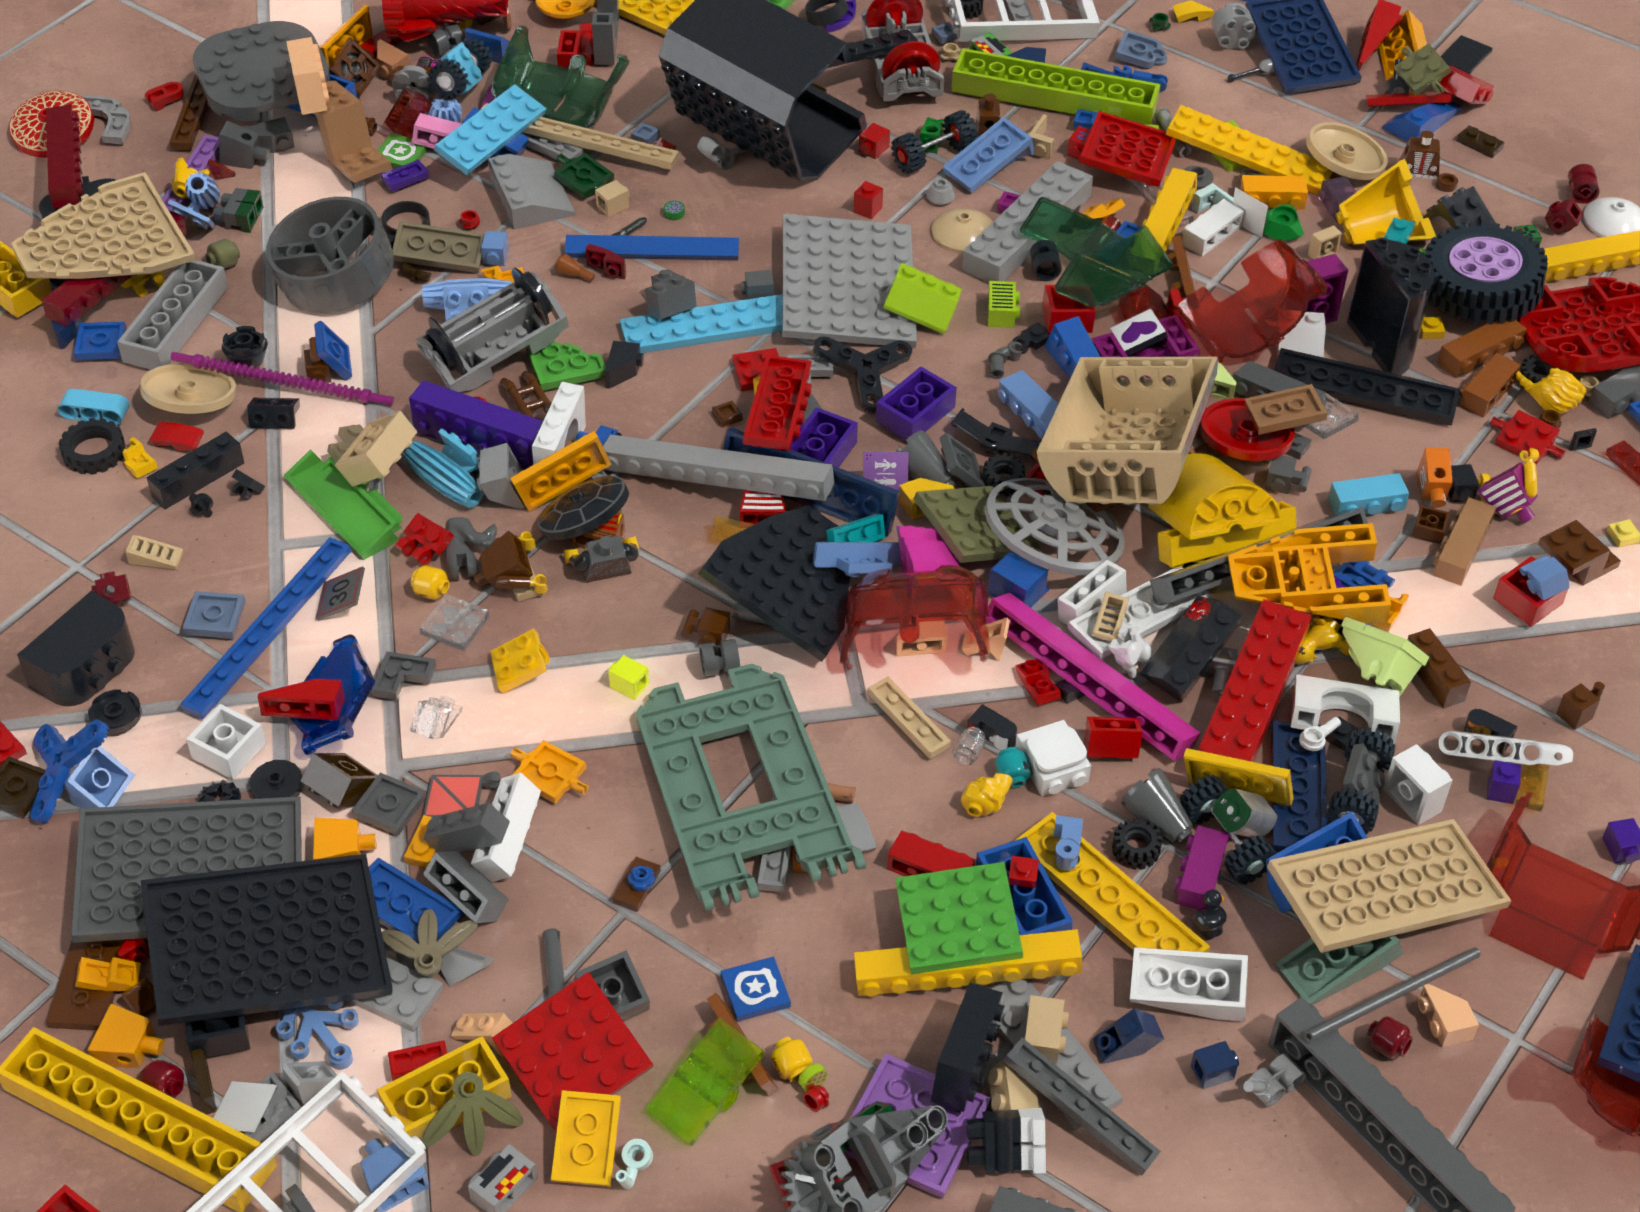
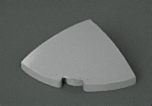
[245,1071,302,1142]

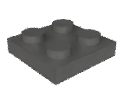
[939,432,985,487]
[351,772,426,836]

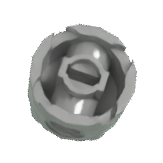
[1211,2,1256,49]

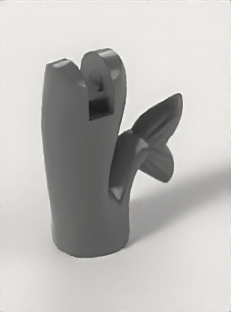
[445,517,497,580]

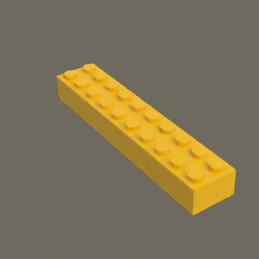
[0,1027,277,1212]

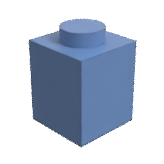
[481,231,509,266]

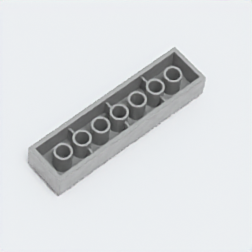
[962,161,1093,283]

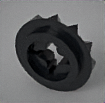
[198,779,241,802]

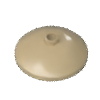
[931,208,993,253]

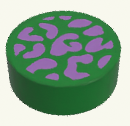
[663,200,685,220]

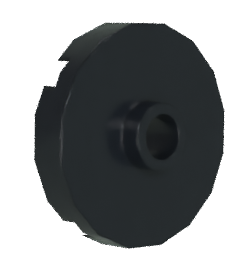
[88,689,142,735]
[249,760,304,799]

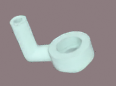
[615,1139,653,1189]

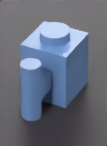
[1519,555,1570,601]

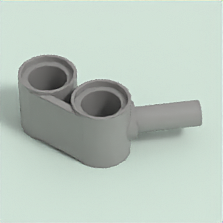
[697,135,747,170]
[1243,1053,1307,1107]

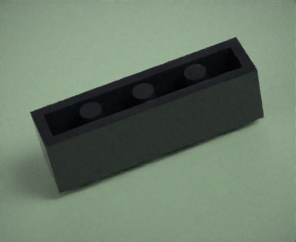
[146,431,244,510]

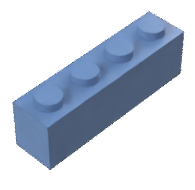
[998,370,1058,439]

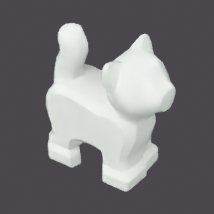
[1109,624,1151,679]

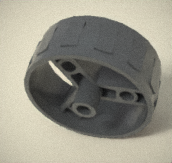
[266,196,394,313]

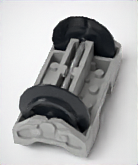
[415,267,569,392]

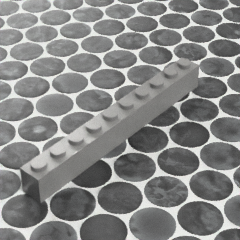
[603,434,834,501]

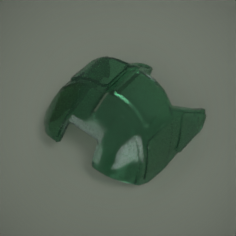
[491,25,630,128]

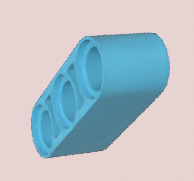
[57,389,130,425]

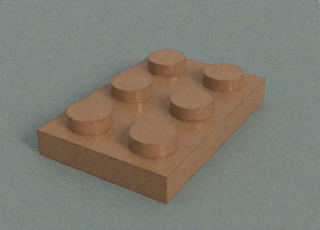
[1244,384,1327,435]

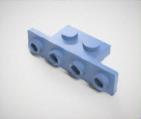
[813,542,900,577]

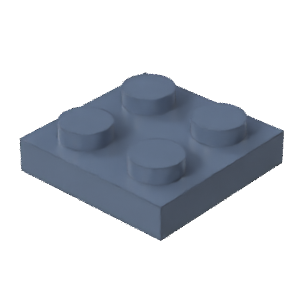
[182,591,246,639]

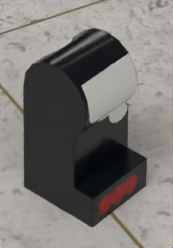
[967,704,1017,750]

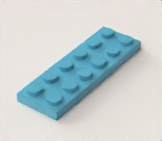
[434,84,547,175]

